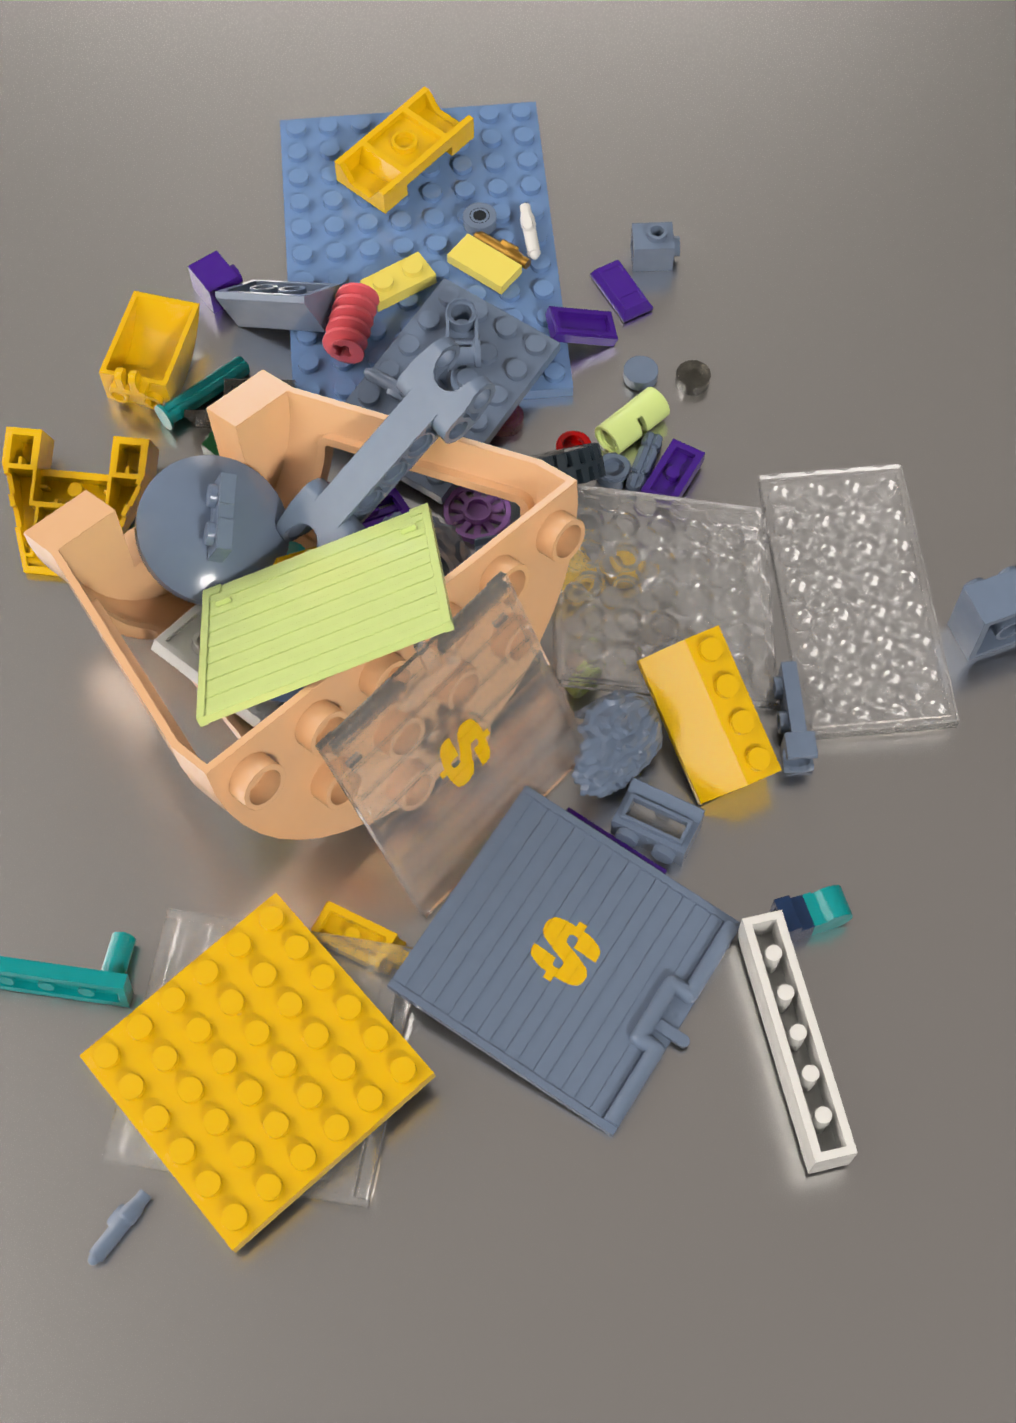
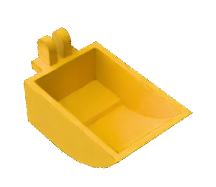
[99,291,200,410]

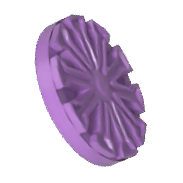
[443,486,511,544]

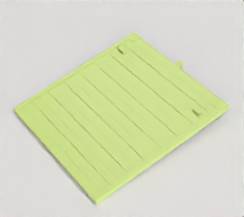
[196,502,455,727]

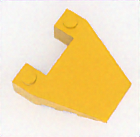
[2,426,159,577]

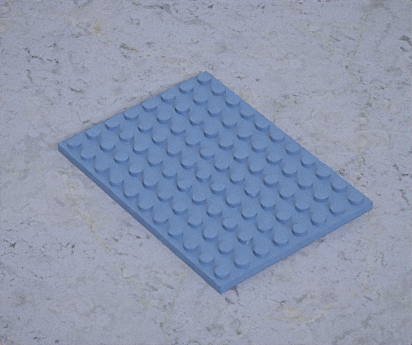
[280,101,573,402]

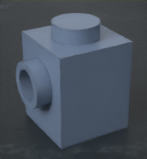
[630,222,680,272]

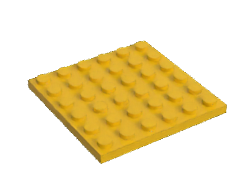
[79,892,436,1253]

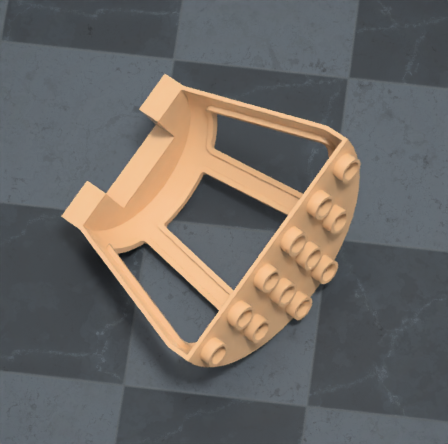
[23,370,585,840]

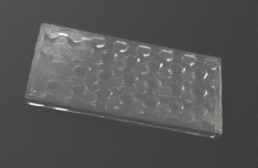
[757,464,960,740]

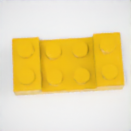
[334,86,474,214]

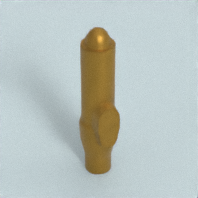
[473,231,531,269]

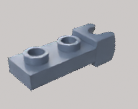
[772,661,818,773]

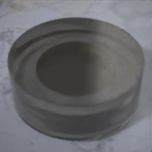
[675,360,711,396]

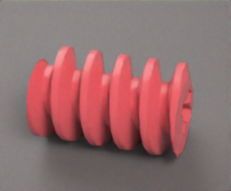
[322,283,380,364]

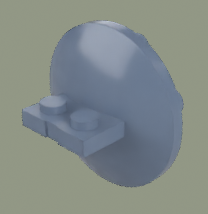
[134,455,289,605]

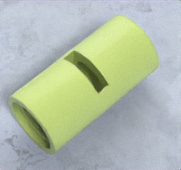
[594,387,670,454]

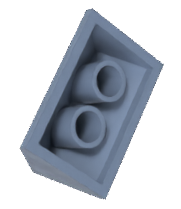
[215,279,341,332]

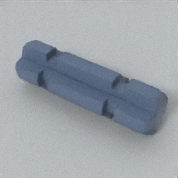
[625,431,663,496]

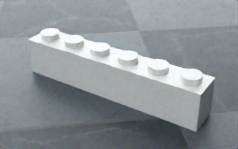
[737,910,858,1174]

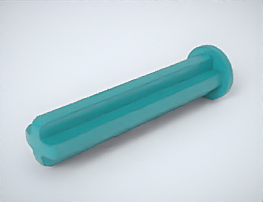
[154,356,250,430]

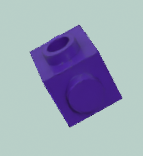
[188,250,243,314]

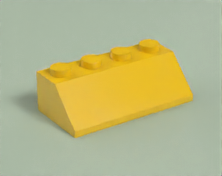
[636,625,782,805]

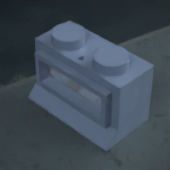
[610,777,705,867]

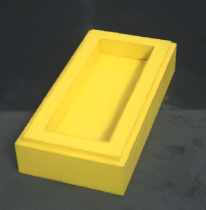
[447,234,522,295]

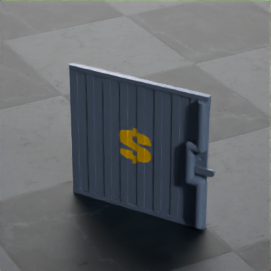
[387,785,740,1137]

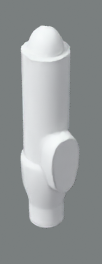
[520,203,541,260]

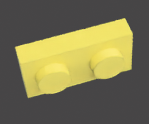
[360,251,437,312]

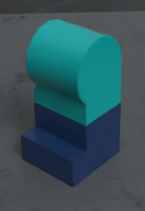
[770,885,853,943]

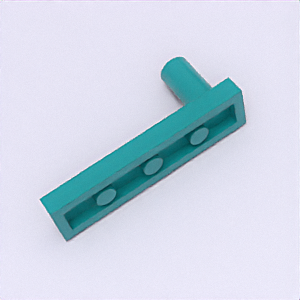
[0,932,136,1008]

